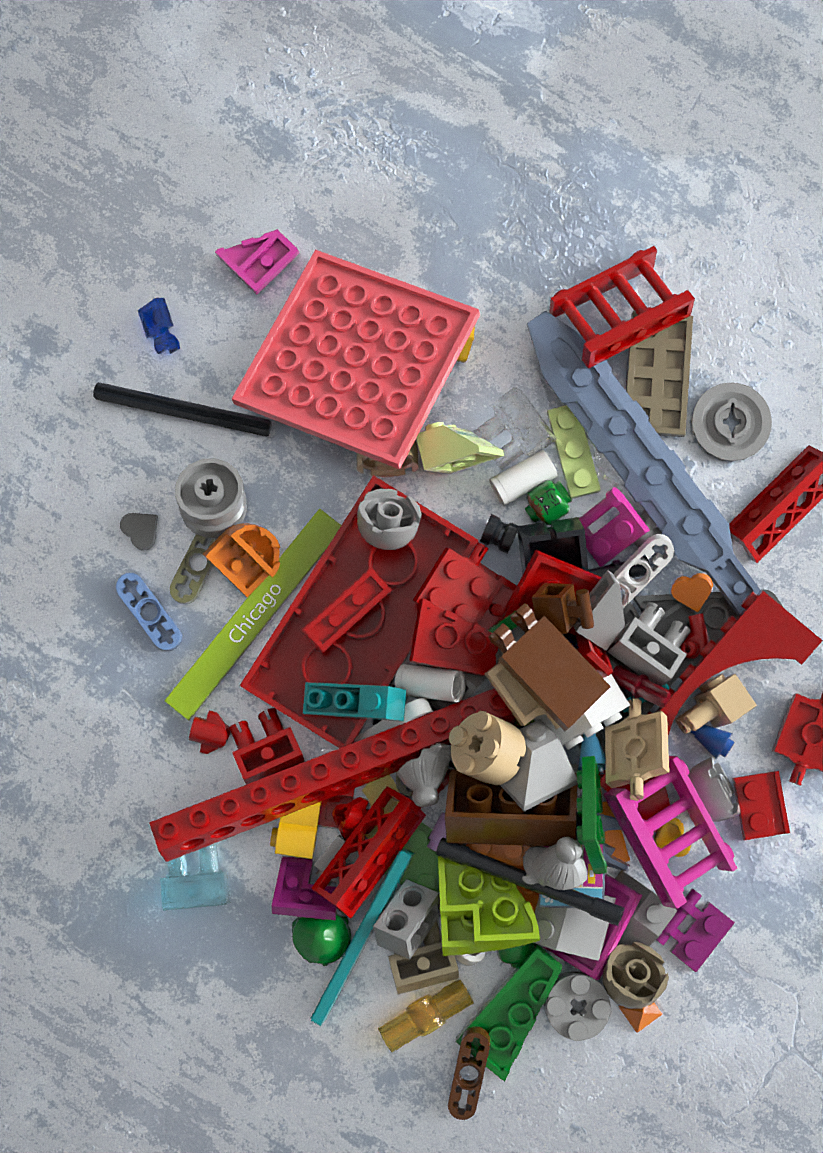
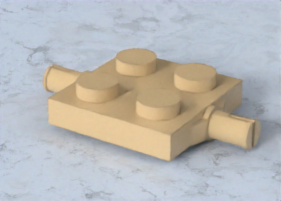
[484,651,560,729]
[605,699,669,801]

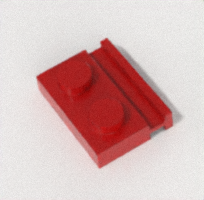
[732,771,790,840]

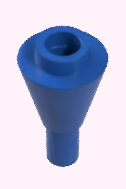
[690,725,735,760]

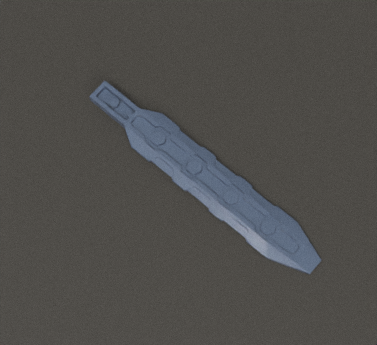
[527,311,761,616]

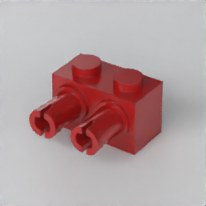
[229,708,305,785]

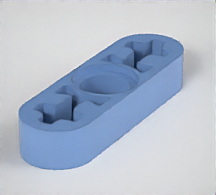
[116,573,182,651]

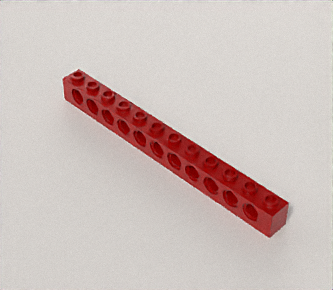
[149,688,519,862]

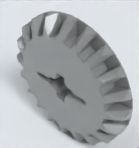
[691,383,772,462]

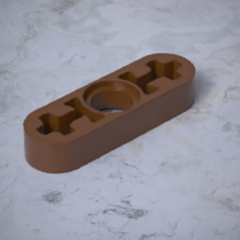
[448,1027,490,1120]

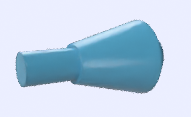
[578,733,606,776]

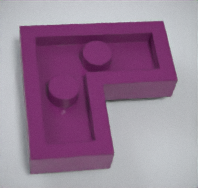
[271,856,337,920]

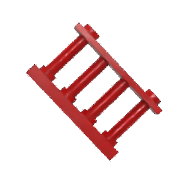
[549,246,695,369]

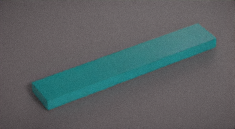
[311,848,415,1026]

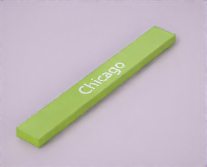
[164,508,341,721]

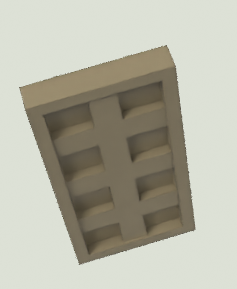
[626,311,693,437]

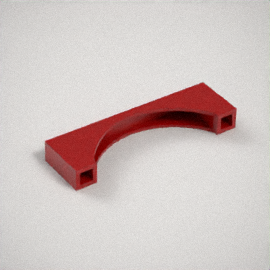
[601,590,823,833]

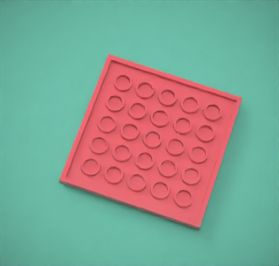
[232,250,480,470]

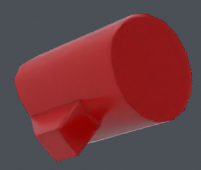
[189,710,231,754]
[332,797,375,840]

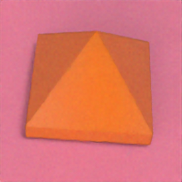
[618,1003,662,1033]

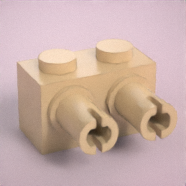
[675,673,757,734]

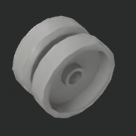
[175,458,247,538]

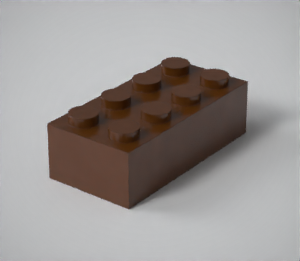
[445,769,578,846]

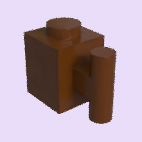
[532,583,594,634]

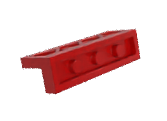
[729,445,823,563]
[311,786,426,919]

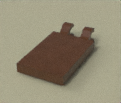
[488,603,611,732]

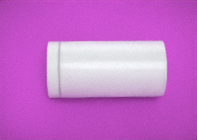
[489,450,558,506]
[395,664,466,702]

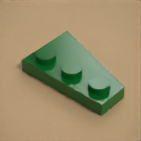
[577,756,607,874]

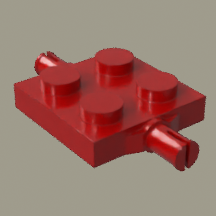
[413,542,499,623]
[772,693,823,786]

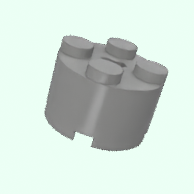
[544,971,611,1041]

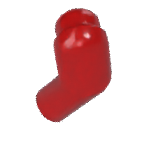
[680,613,709,659]

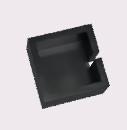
[517,517,589,575]

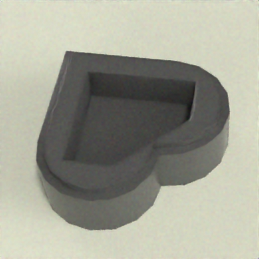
[120,513,158,550]

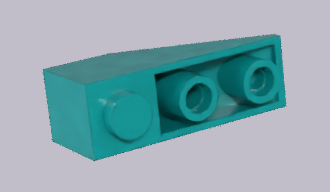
[303,682,406,721]

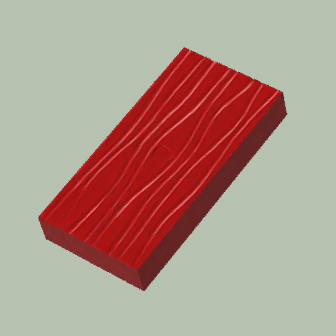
[240,475,479,748]

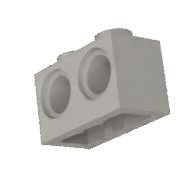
[373,879,441,960]

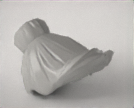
[397,743,453,807]
[522,837,588,890]

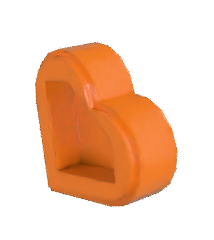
[671,573,713,612]

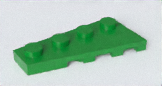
[455,945,562,1082]

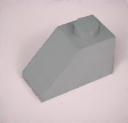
[573,570,625,650]

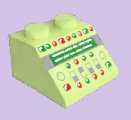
[416,422,504,474]

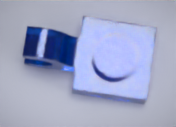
[137,298,180,354]

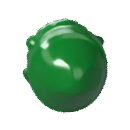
[292,914,351,966]

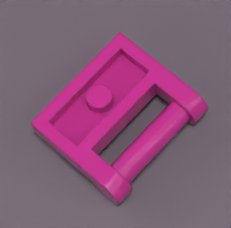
[579,487,650,567]

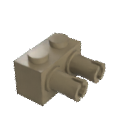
[388,920,459,995]

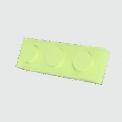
[547,405,601,499]

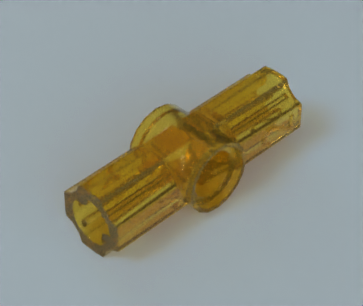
[378,979,474,1053]

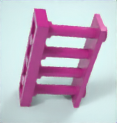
[603,756,738,909]

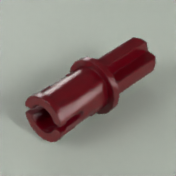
[611,665,671,707]

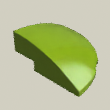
[438,856,540,956]

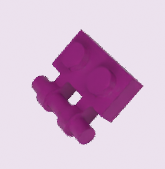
[656,888,735,972]

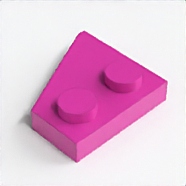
[215,229,300,295]

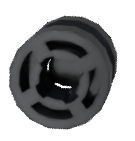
[480,514,518,554]

